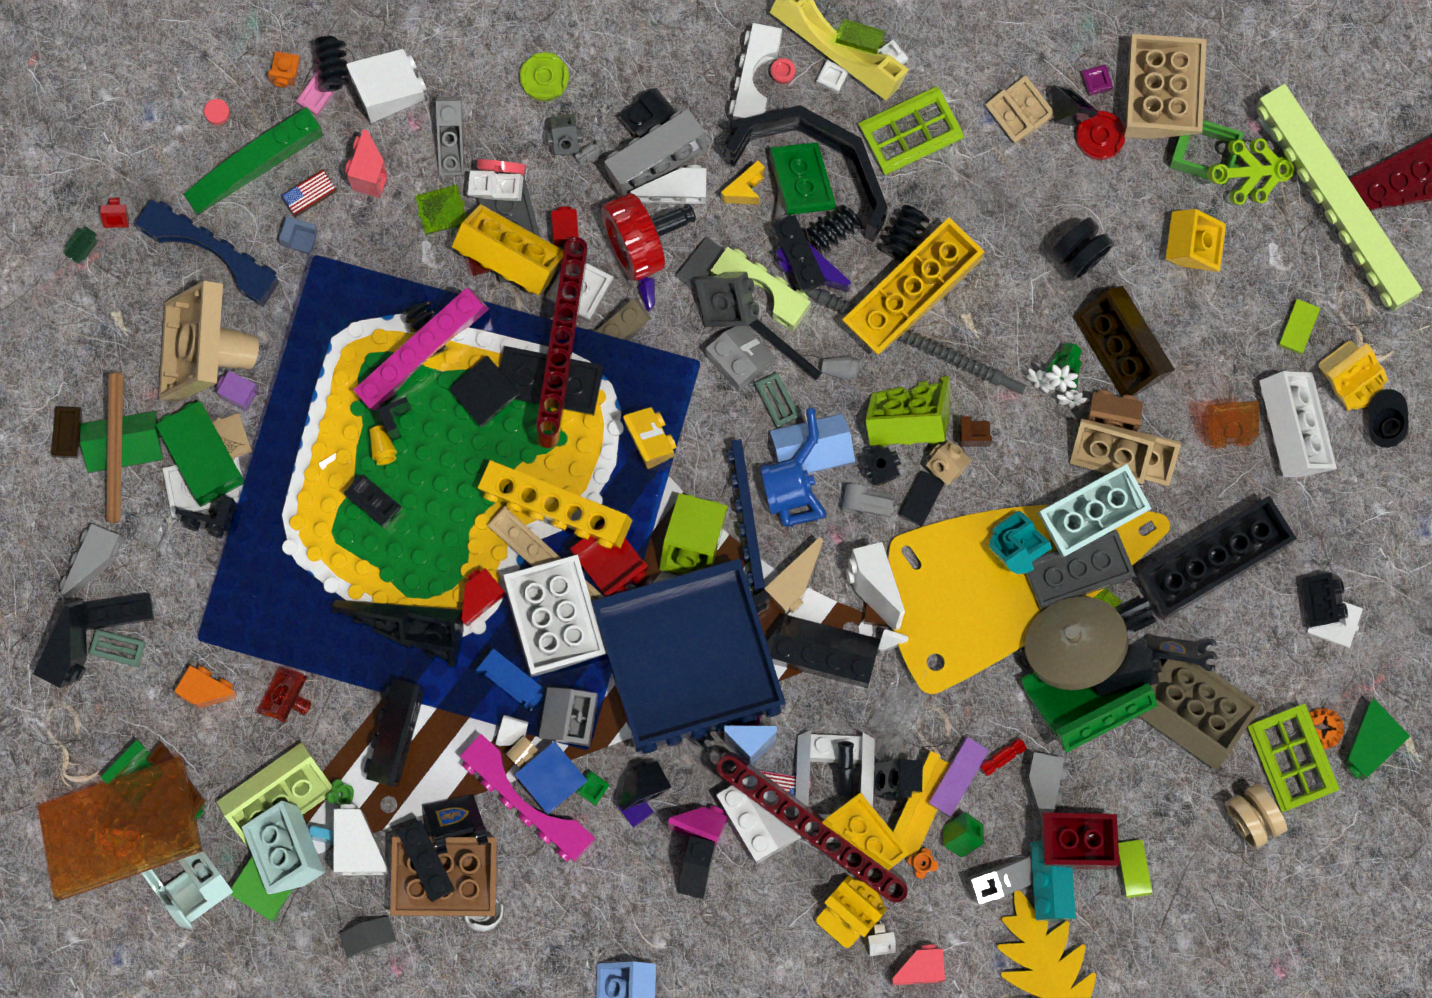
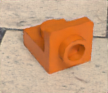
[268,51,301,88]

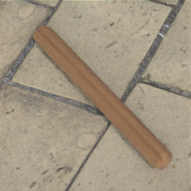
[106,372,123,523]

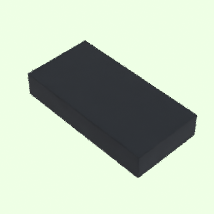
[900,471,945,527]

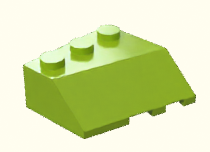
[866,376,950,446]

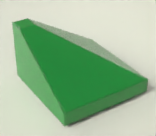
[575,771,610,806]

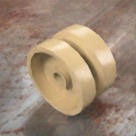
[1225,783,1288,850]

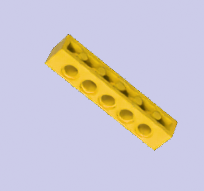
[478,460,633,549]

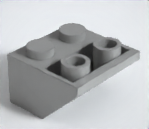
[539,687,598,747]

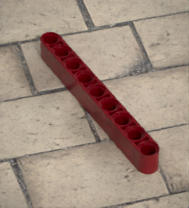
[536,237,587,448]
[717,751,908,903]

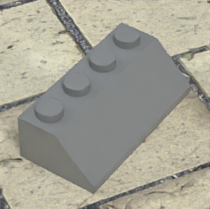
[604,109,707,197]

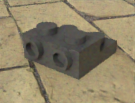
[695,272,759,327]

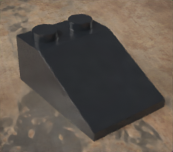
[33,600,87,688]

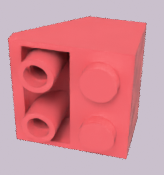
[345,129,388,198]

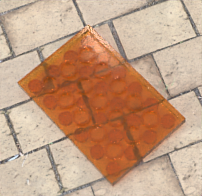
[38,756,203,901]

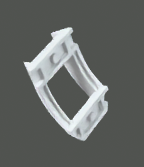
[795,730,875,843]

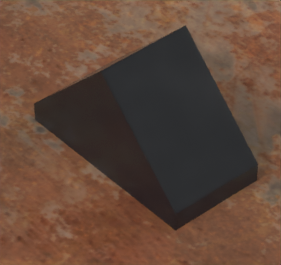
[1051,85,1098,126]

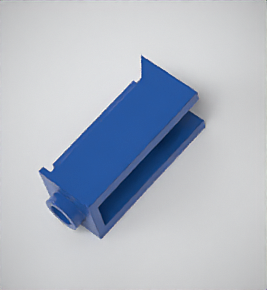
[475,648,543,709]

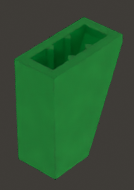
[1344,699,1411,781]

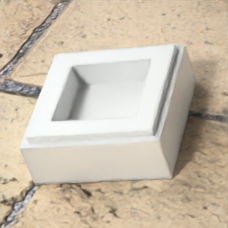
[816,60,849,94]

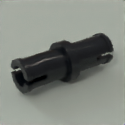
[835,741,856,795]

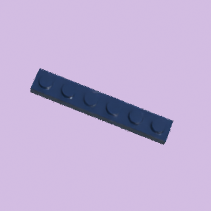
[727,439,765,593]

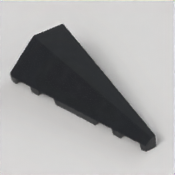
[332,600,464,668]

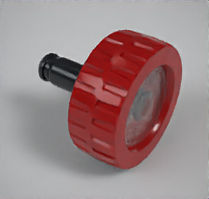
[601,193,696,281]

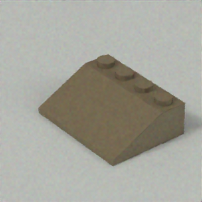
[1140,659,1261,771]

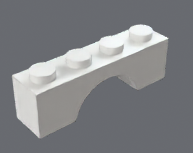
[729,23,782,121]

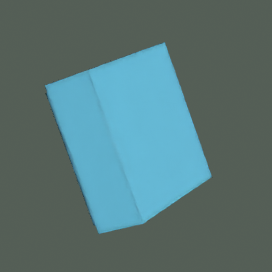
[309,826,334,845]

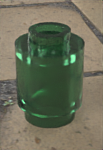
[63,226,98,264]

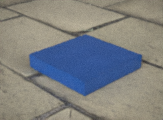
[514,741,587,815]

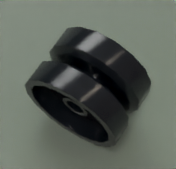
[1050,217,1114,281]

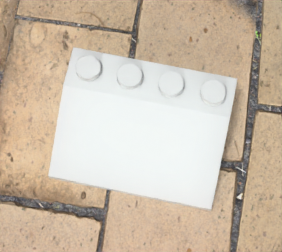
[502,555,606,678]

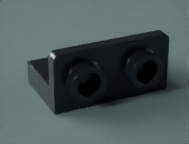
[1302,572,1348,629]

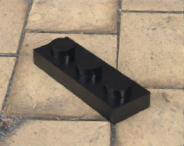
[772,215,826,293]
[86,593,155,631]
[397,820,455,902]

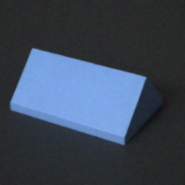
[770,414,855,473]
[724,726,777,765]

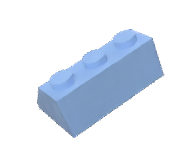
[596,961,656,998]

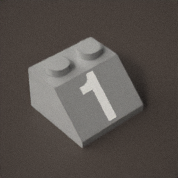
[706,326,777,392]

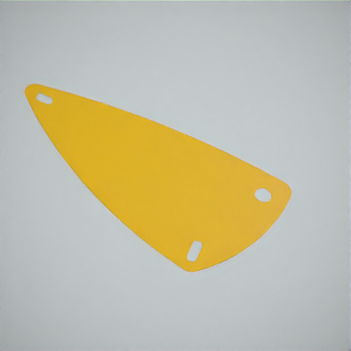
[888,505,1170,694]

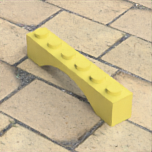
[770,0,909,101]

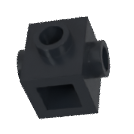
[863,445,901,486]

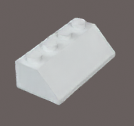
[1259,371,1337,477]

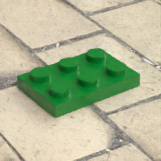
[769,142,836,215]

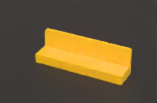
[893,751,950,857]

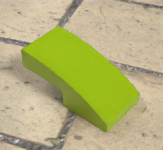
[1118,839,1152,898]

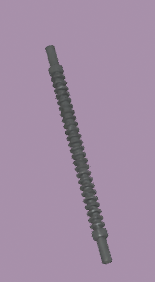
[795,282,1027,394]

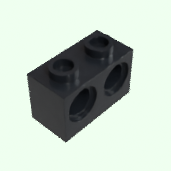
[873,759,923,801]

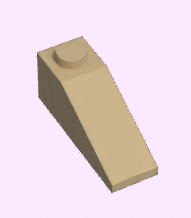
[764,537,823,614]

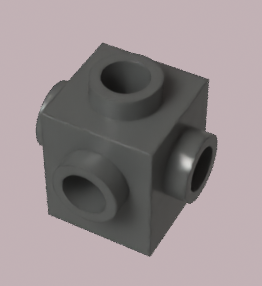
[547,114,583,156]

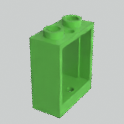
[1169,120,1246,185]

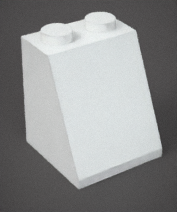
[346,49,427,123]
[334,804,390,876]

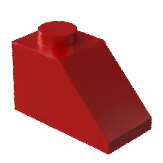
[462,568,506,627]

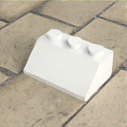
[717,776,801,864]

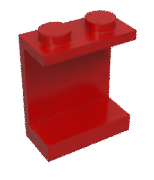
[570,522,649,597]

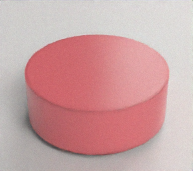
[771,58,795,84]
[204,99,230,125]

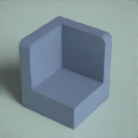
[279,217,318,254]

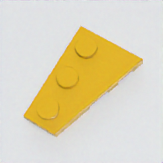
[822,793,910,871]

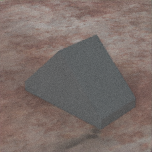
[339,916,397,958]

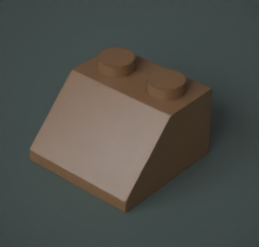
[1086,390,1143,432]

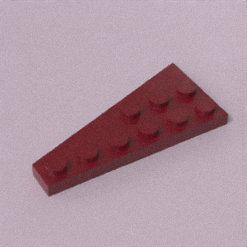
[1349,137,1432,211]

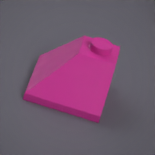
[668,805,728,848]

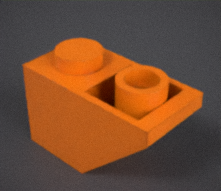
[174,665,237,708]

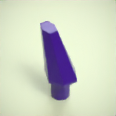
[638,277,655,311]

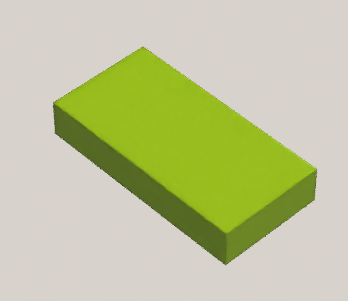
[1278,299,1321,355]

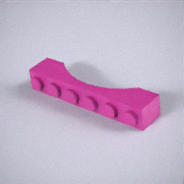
[354,288,489,410]
[460,734,596,863]

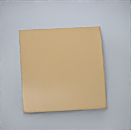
[985,75,1054,144]

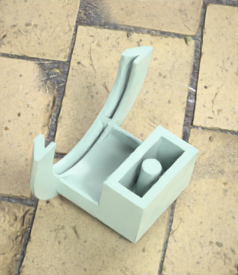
[132,844,233,929]

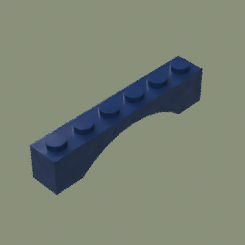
[135,199,279,307]

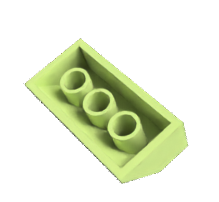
[216,742,333,851]

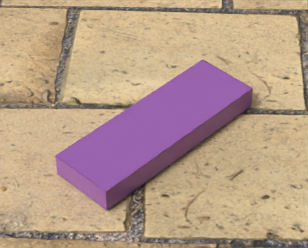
[927,737,989,817]

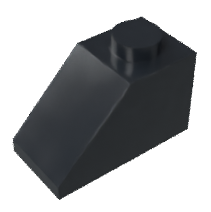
[620,761,672,811]

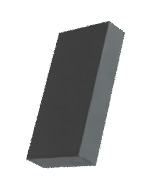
[676,237,725,292]

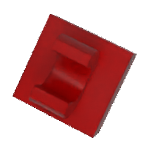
[100,197,130,228]

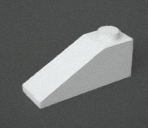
[631,165,706,204]

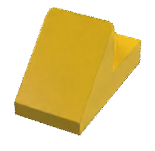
[721,160,765,205]

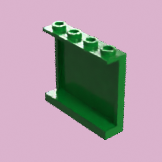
[1021,672,1158,753]

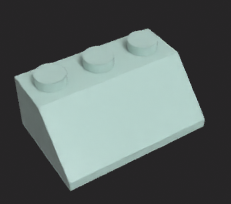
[242,801,325,894]

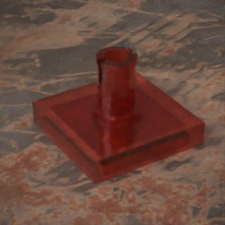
[256,667,311,723]

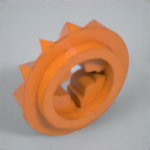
[1310,708,1345,749]

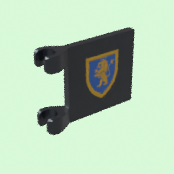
[1146,634,1217,671]
[423,794,488,855]

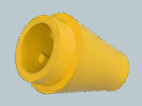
[369,425,397,465]

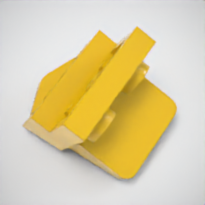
[1319,341,1389,411]
[816,875,888,948]

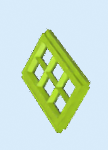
[858,86,965,176]
[1248,703,1340,813]

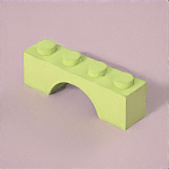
[711,247,811,332]

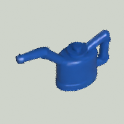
[760,407,826,527]

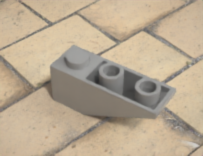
[436,96,464,175]
[60,524,123,599]
[1027,752,1068,829]
[967,855,1033,904]

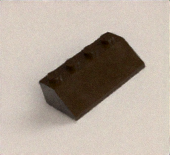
[1073,285,1175,396]

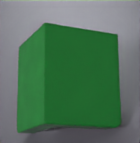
[943,812,984,857]

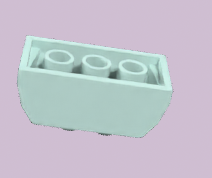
[1037,464,1152,557]

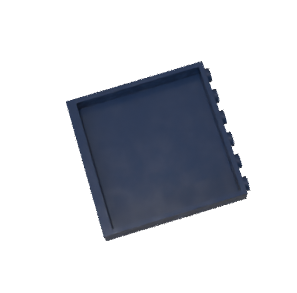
[592,559,786,754]

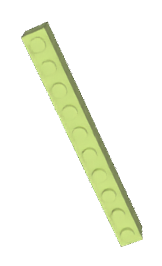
[1256,84,1423,312]

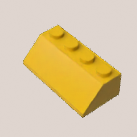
[452,204,564,295]

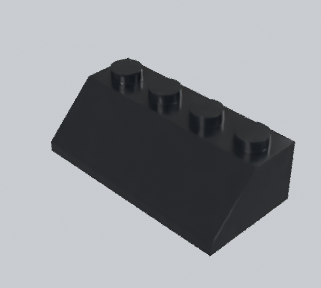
[770,614,880,689]
[364,679,426,788]

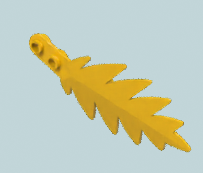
[997,890,1096,998]

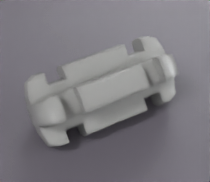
[575,140,605,165]

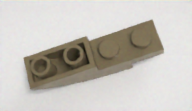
[573,299,652,364]

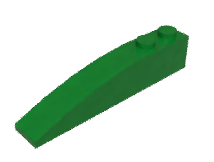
[184,107,323,215]

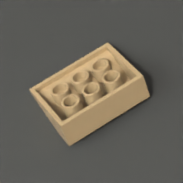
[1124,34,1207,139]

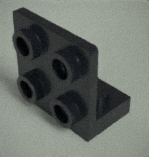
[175,495,240,538]

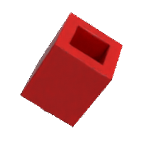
[551,206,579,246]

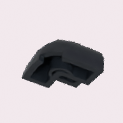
[619,88,676,138]

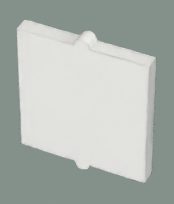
[1307,601,1363,648]

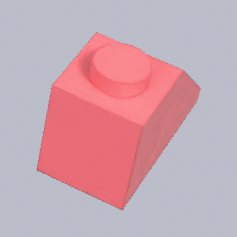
[891,945,945,985]

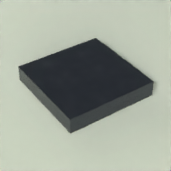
[449,356,520,428]

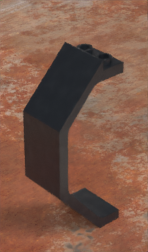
[724,105,888,242]

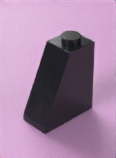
[1095,644,1162,696]
[678,836,715,899]

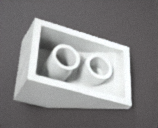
[846,542,905,630]

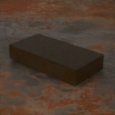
[51,406,82,458]

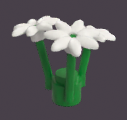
[1026,343,1090,409]

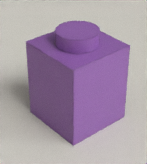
[216,371,258,412]

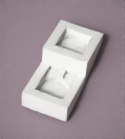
[468,171,523,201]

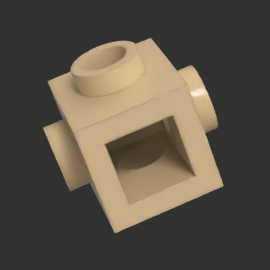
[926,440,972,486]

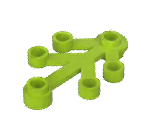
[1207,138,1295,205]

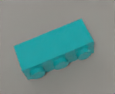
[1030,841,1076,921]

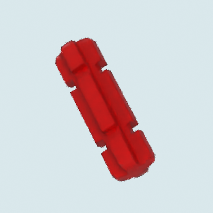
[980,738,1027,776]

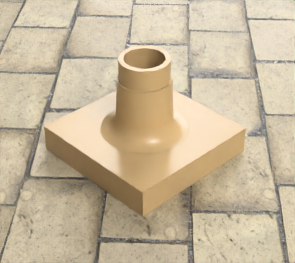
[159,281,259,402]

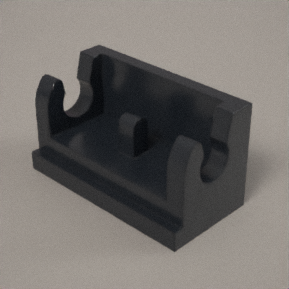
[343,475,403,529]

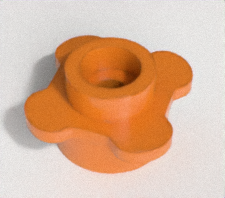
[908,848,939,879]

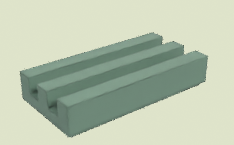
[755,372,800,429]
[89,629,146,667]

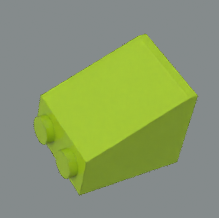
[659,493,728,575]

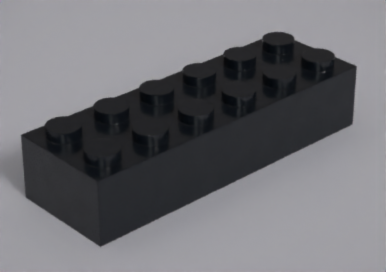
[1136,496,1297,621]

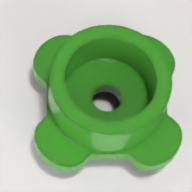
[327,779,354,809]

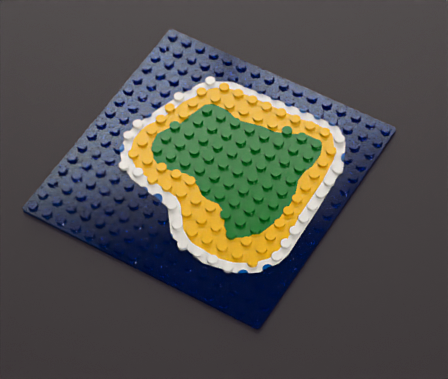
[198,255,700,750]

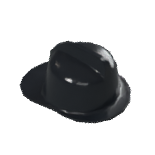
[1368,389,1409,448]

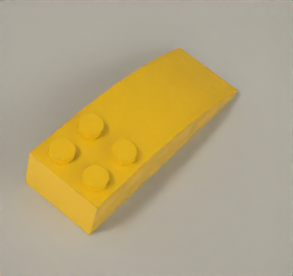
[842,217,985,355]

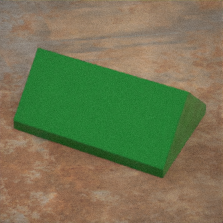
[80,411,164,473]

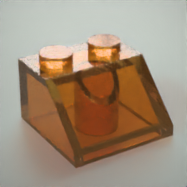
[1201,401,1259,449]

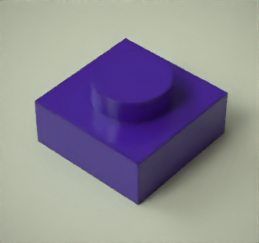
[618,802,654,829]

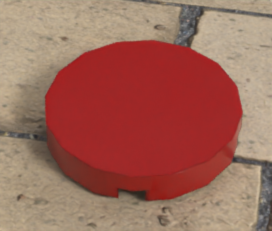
[1076,111,1125,161]

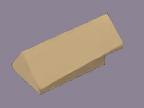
[1070,419,1182,486]

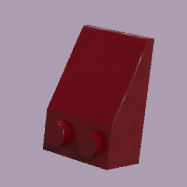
[1041,812,1119,870]

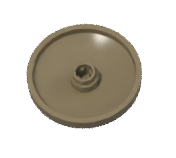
[1025,597,1129,690]

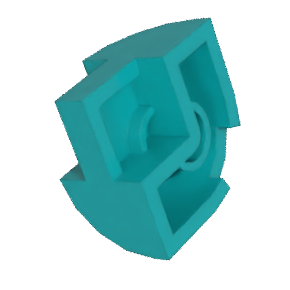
[988,510,1052,574]

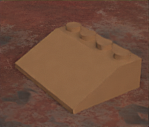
[390,837,498,916]

